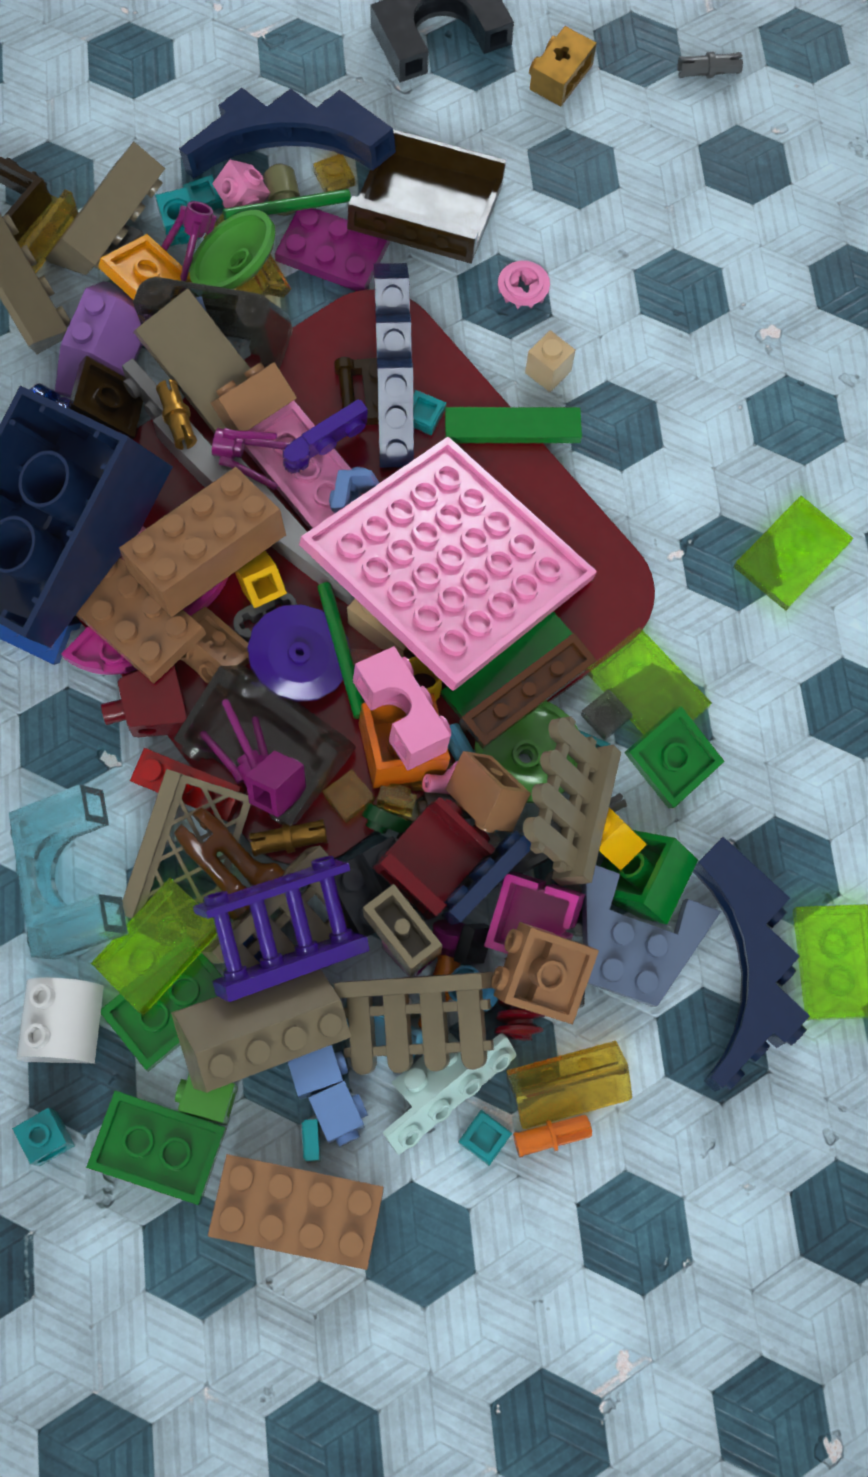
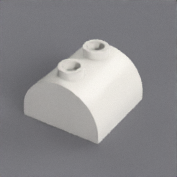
[16,977,104,1063]

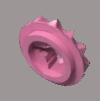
[498,261,550,309]

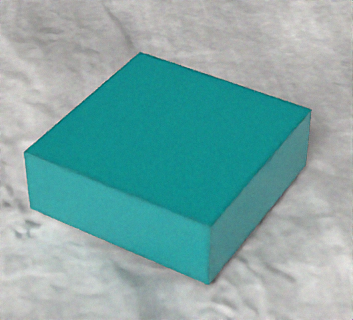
[182,175,224,210]
[413,390,446,435]
[458,1110,512,1166]
[302,1119,321,1163]

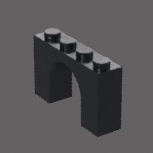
[370,0,514,83]

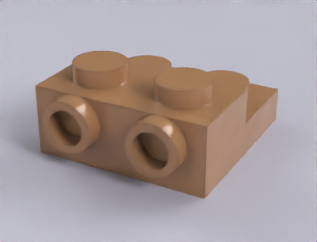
[491,922,599,1025]

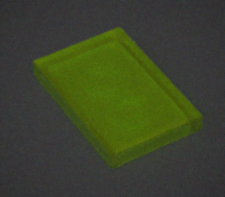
[734,496,854,611]
[588,627,712,735]
[91,878,217,1015]
[793,904,868,1021]

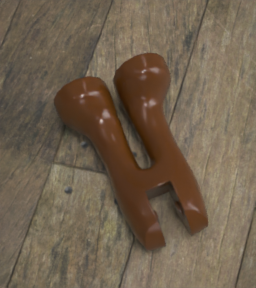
[174,808,285,921]

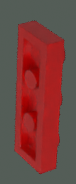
[130,748,245,822]

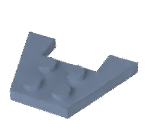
[582,865,721,1007]

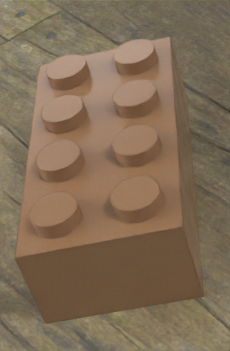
[119,467,286,618]
[207,1154,384,1270]

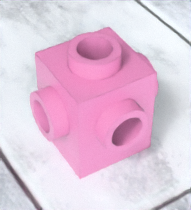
[212,159,270,208]

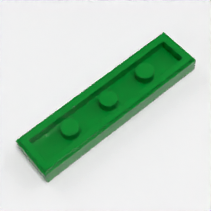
[445,407,582,443]
[441,611,573,719]

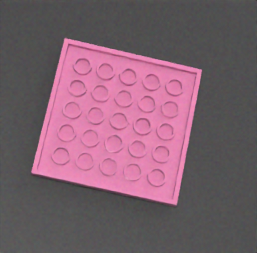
[299,437,597,691]

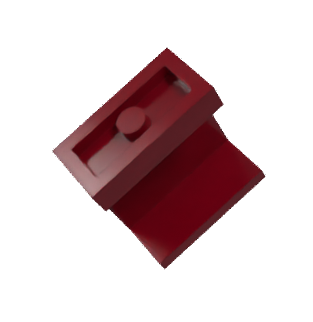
[372,797,495,920]

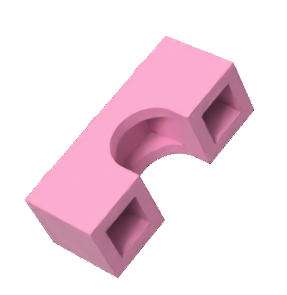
[353,646,451,771]

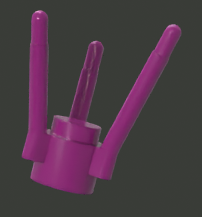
[161,201,217,282]
[212,428,291,490]
[200,699,268,787]

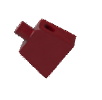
[101,664,192,738]

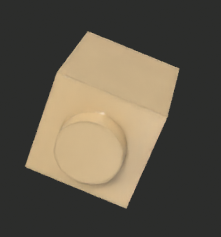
[525,330,576,392]

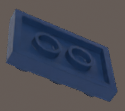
[441,830,531,925]

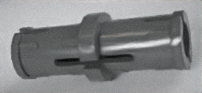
[677,52,743,79]

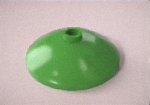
[189,210,275,294]
[474,701,579,803]

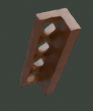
[459,633,597,749]

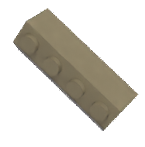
[45,141,165,275]
[0,213,71,354]
[171,969,352,1092]

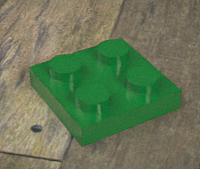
[624,706,725,808]

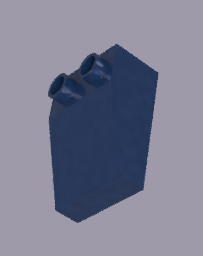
[0,386,173,648]

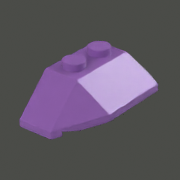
[55,281,151,398]

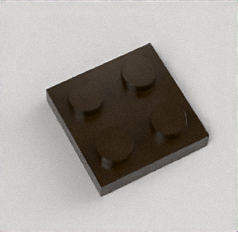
[68,355,143,439]

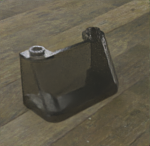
[133,277,293,370]
[174,665,356,826]

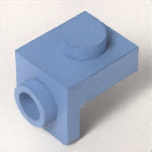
[329,467,380,513]

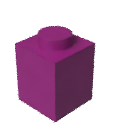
[246,750,306,817]

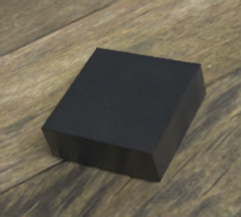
[454,923,490,965]

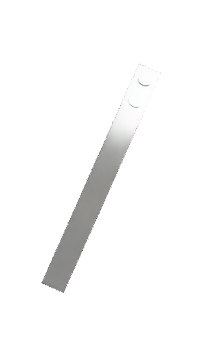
[122,358,355,605]

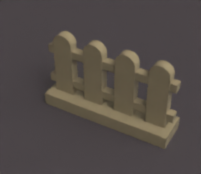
[523,716,621,886]
[202,846,351,972]
[334,972,494,1075]

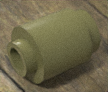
[263,164,300,216]

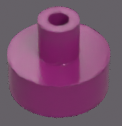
[432,919,464,958]

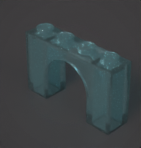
[9,784,128,960]

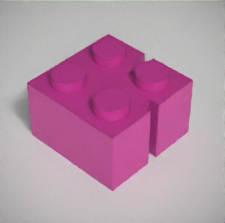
[484,871,585,954]

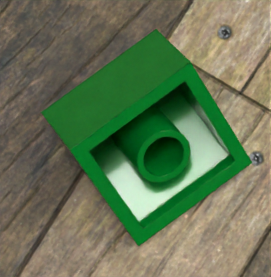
[600,830,698,925]

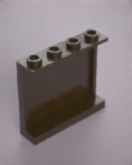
[347,129,506,264]

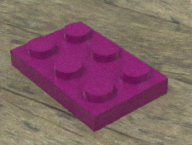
[274,208,390,291]

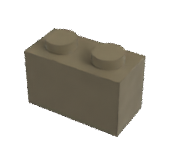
[363,884,442,977]

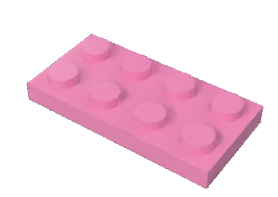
[244,401,364,530]

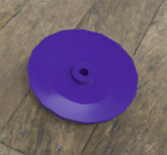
[247,604,351,702]

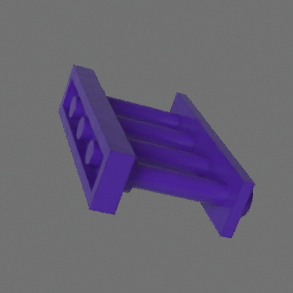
[193,856,370,1002]

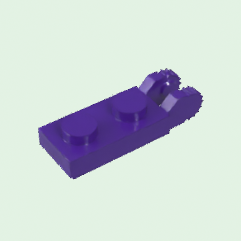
[283,399,368,474]

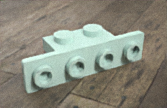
[383,1033,516,1155]

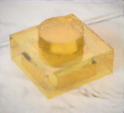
[313,154,355,192]
[323,770,375,823]
[377,784,417,818]

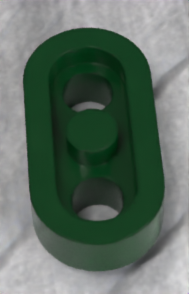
[361,802,414,839]

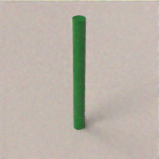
[223,189,351,220]
[317,582,365,719]

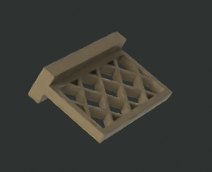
[118,769,251,940]

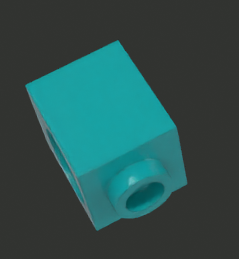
[155,187,200,246]
[12,1108,75,1166]

